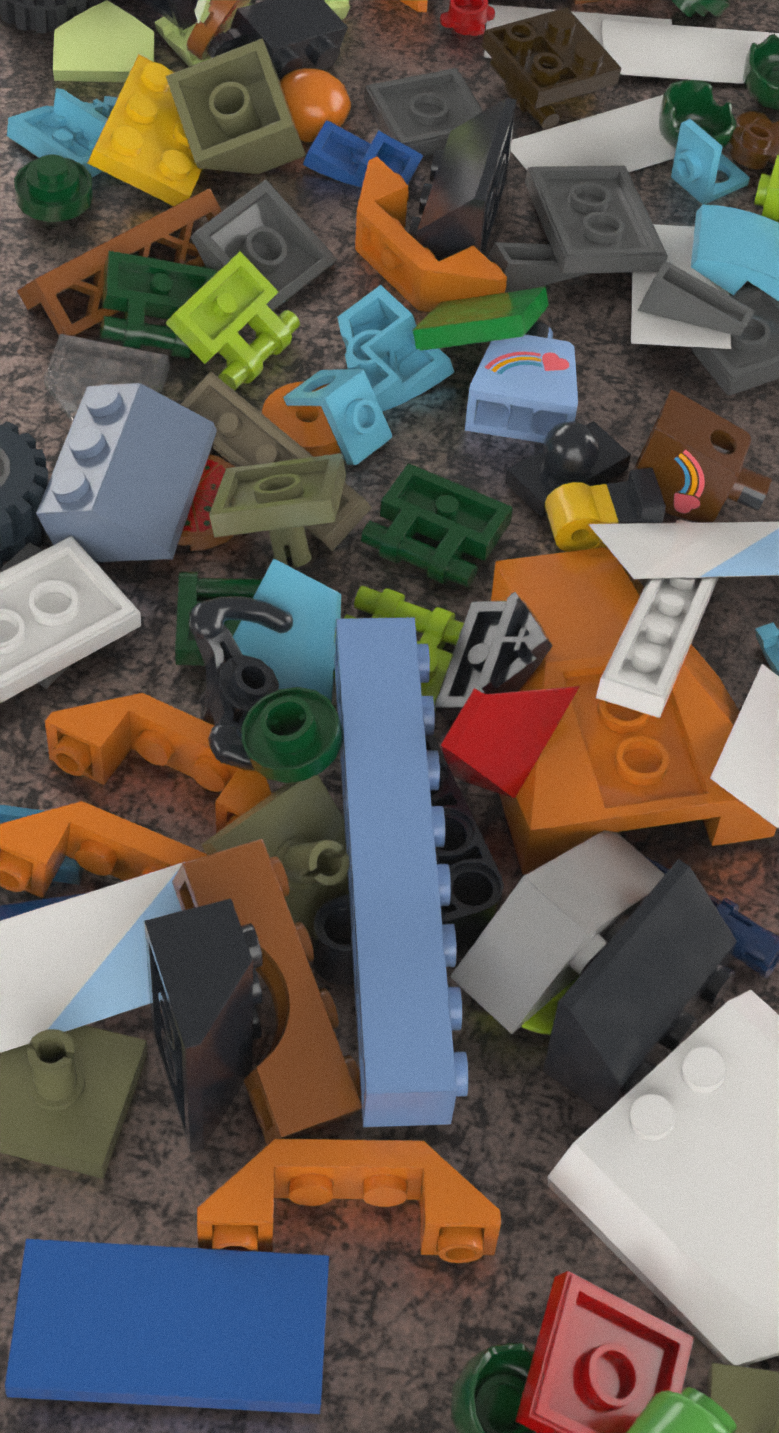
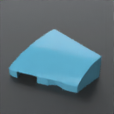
[337,285,454,412]
[233,559,341,703]

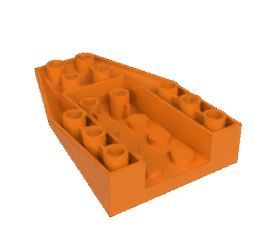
[491,547,777,875]

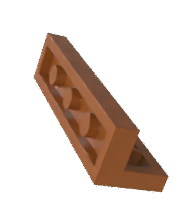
[17,188,222,342]

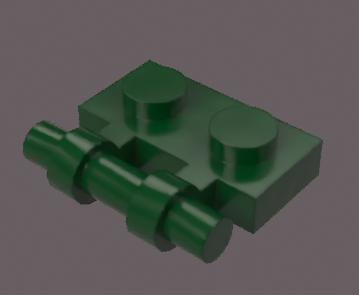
[100,251,217,359]
[361,463,513,588]

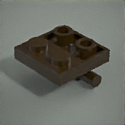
[482,7,622,130]

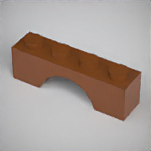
[172,838,362,1145]

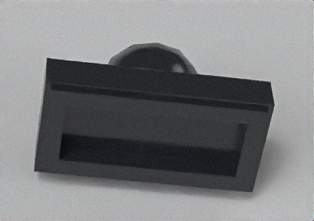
[505,421,631,517]

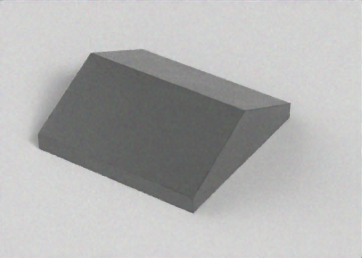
[191,180,338,312]

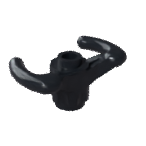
[189,596,293,771]

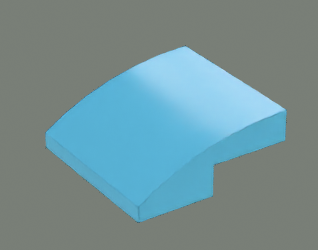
[691,204,779,301]

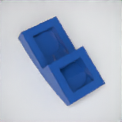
[302,120,423,188]

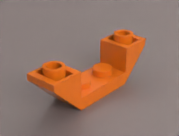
[355,157,507,312]
[45,693,272,833]
[0,801,207,898]
[197,1139,501,1263]

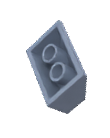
[36,383,217,562]

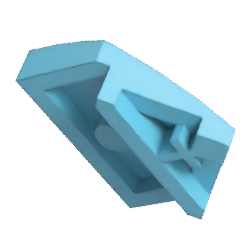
[7,88,117,178]

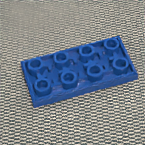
[5,1239,329,1414]

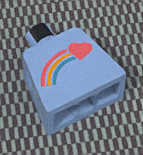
[465,321,578,443]

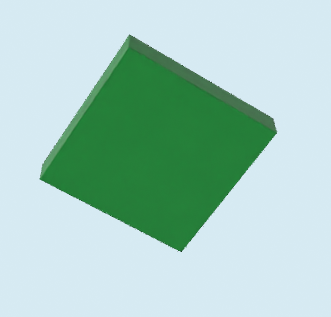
[412,287,549,351]

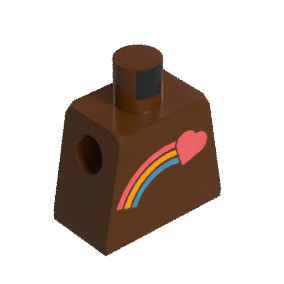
[633,389,772,523]

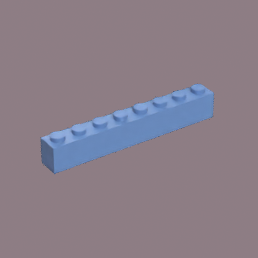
[334,618,468,1127]

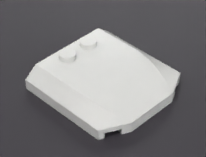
[547,990,779,1368]

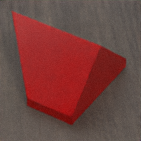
[440,686,580,799]

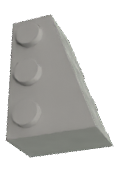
[450,830,665,1034]

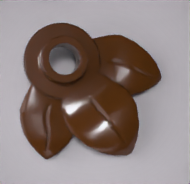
[729,111,779,169]

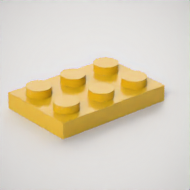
[87,54,202,206]

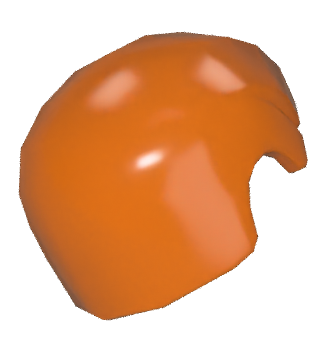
[280,68,351,142]

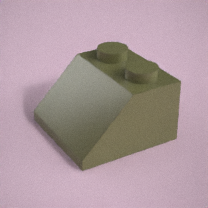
[166,38,306,174]

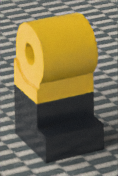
[545,467,666,552]

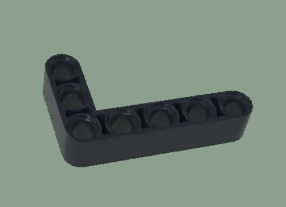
[312,735,504,985]

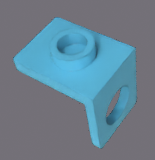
[671,119,750,204]
[283,369,392,465]

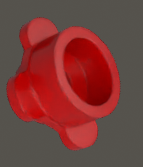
[440,0,495,36]

